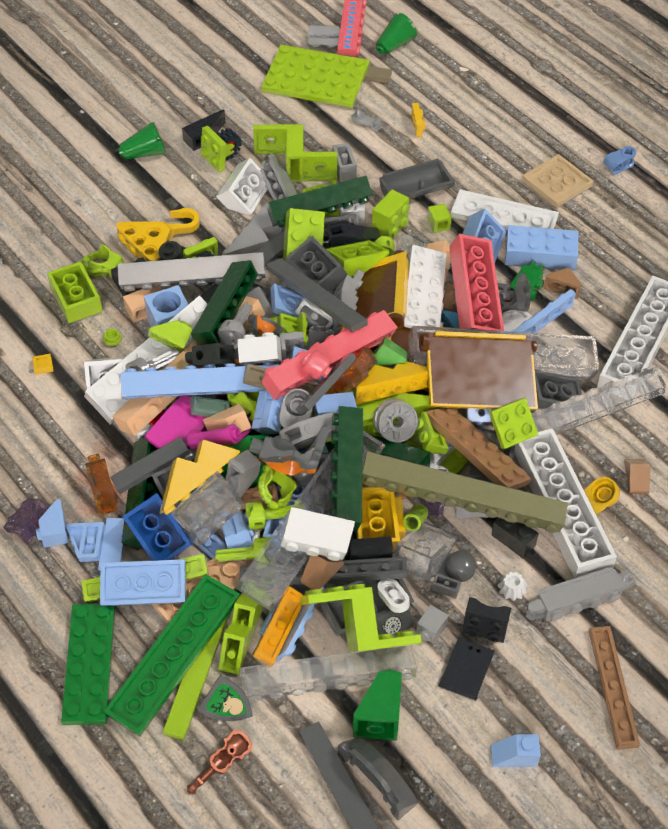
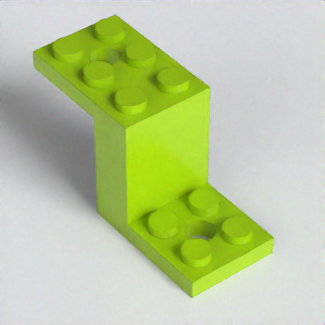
[253,124,337,181]
[299,584,422,652]

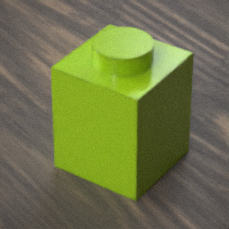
[428,204,451,233]

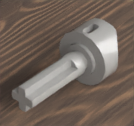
[218,302,253,349]
[125,348,180,372]

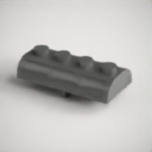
[379,159,455,199]
[321,579,414,636]

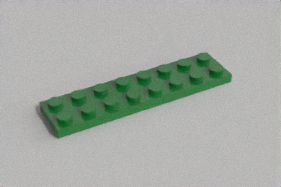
[103,574,240,737]

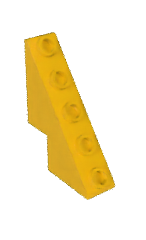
[355,361,429,404]
[159,440,240,515]

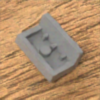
[308,25,339,48]
[278,331,304,365]

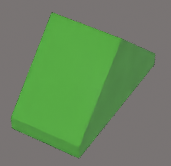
[368,337,408,367]

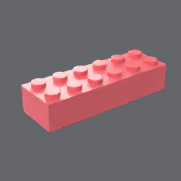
[449,234,504,334]

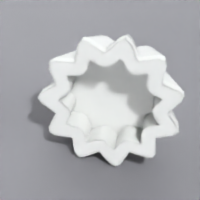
[498,572,527,601]

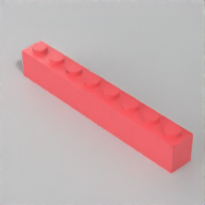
[261,310,398,400]

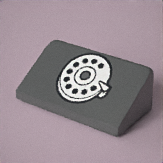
[376,608,413,636]

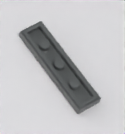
[296,352,356,414]
[110,437,190,494]

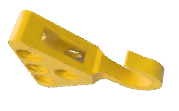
[116,208,200,261]

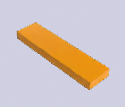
[253,586,305,667]

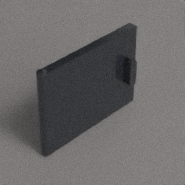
[438,637,495,701]

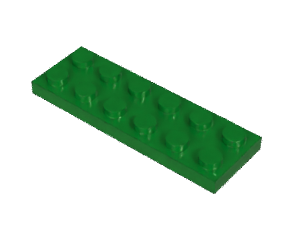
[61,604,115,725]

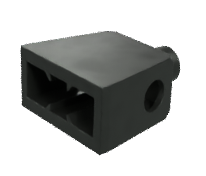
[185,343,235,367]

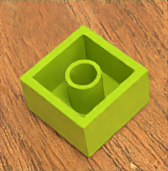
[372,190,410,239]

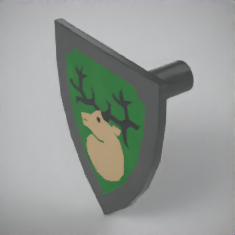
[197,674,253,721]

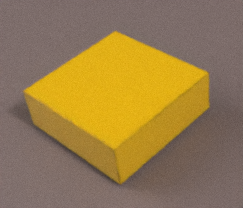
[32,354,54,375]

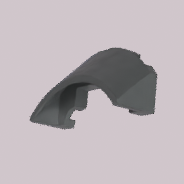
[338,738,418,820]

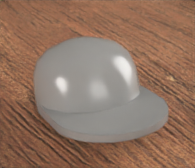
[279,388,313,428]

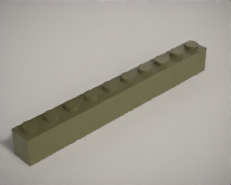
[362,451,568,533]

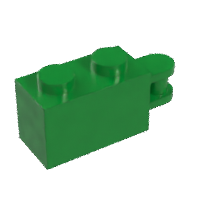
[509,261,545,302]

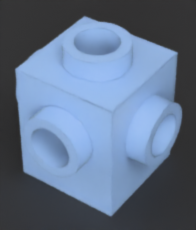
[466,408,494,425]

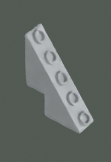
[222,201,282,256]

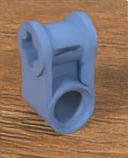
[603,146,636,175]

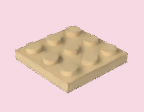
[522,154,594,208]

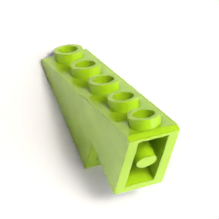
[218,586,270,675]

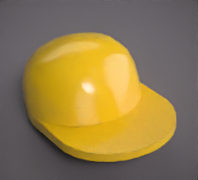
[584,477,620,515]

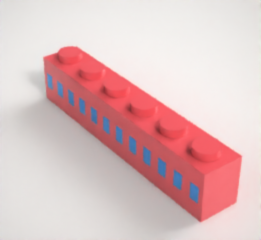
[337,0,366,57]

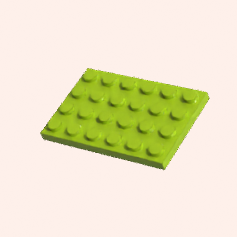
[261,44,370,108]

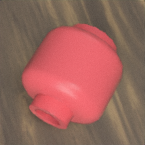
[301,350,332,380]

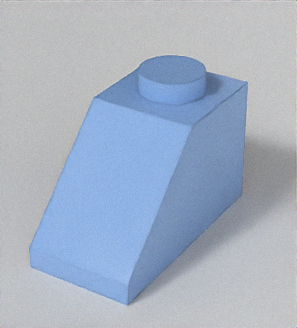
[36,499,68,548]
[491,734,541,767]

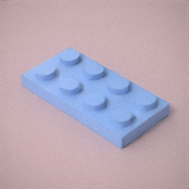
[271,283,334,330]
[100,560,186,606]

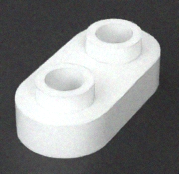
[378,579,410,613]

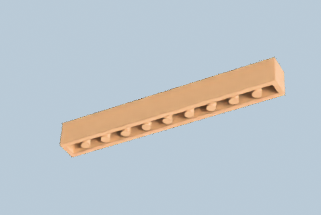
[112,296,265,436]

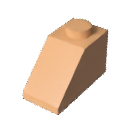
[203,404,251,432]

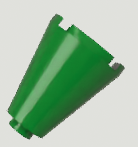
[376,13,417,55]
[118,122,166,159]

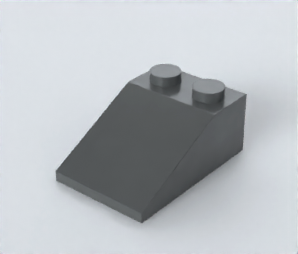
[531,369,586,415]

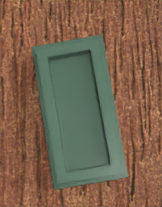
[190,395,230,417]

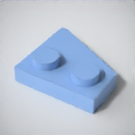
[66,522,105,562]

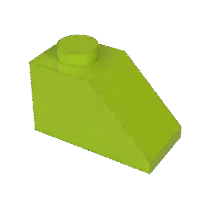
[147,320,193,353]

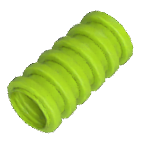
[403,504,428,531]

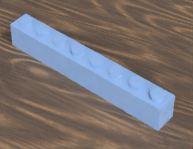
[120,362,279,399]

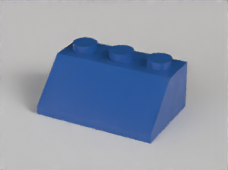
[122,493,192,561]

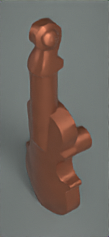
[187,730,252,794]

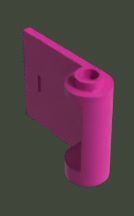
[187,422,253,451]

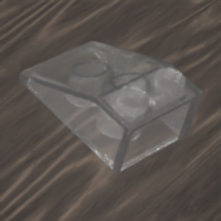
[393,521,459,581]

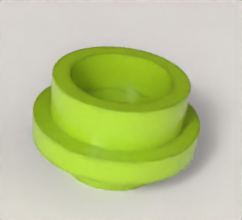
[103,329,122,346]

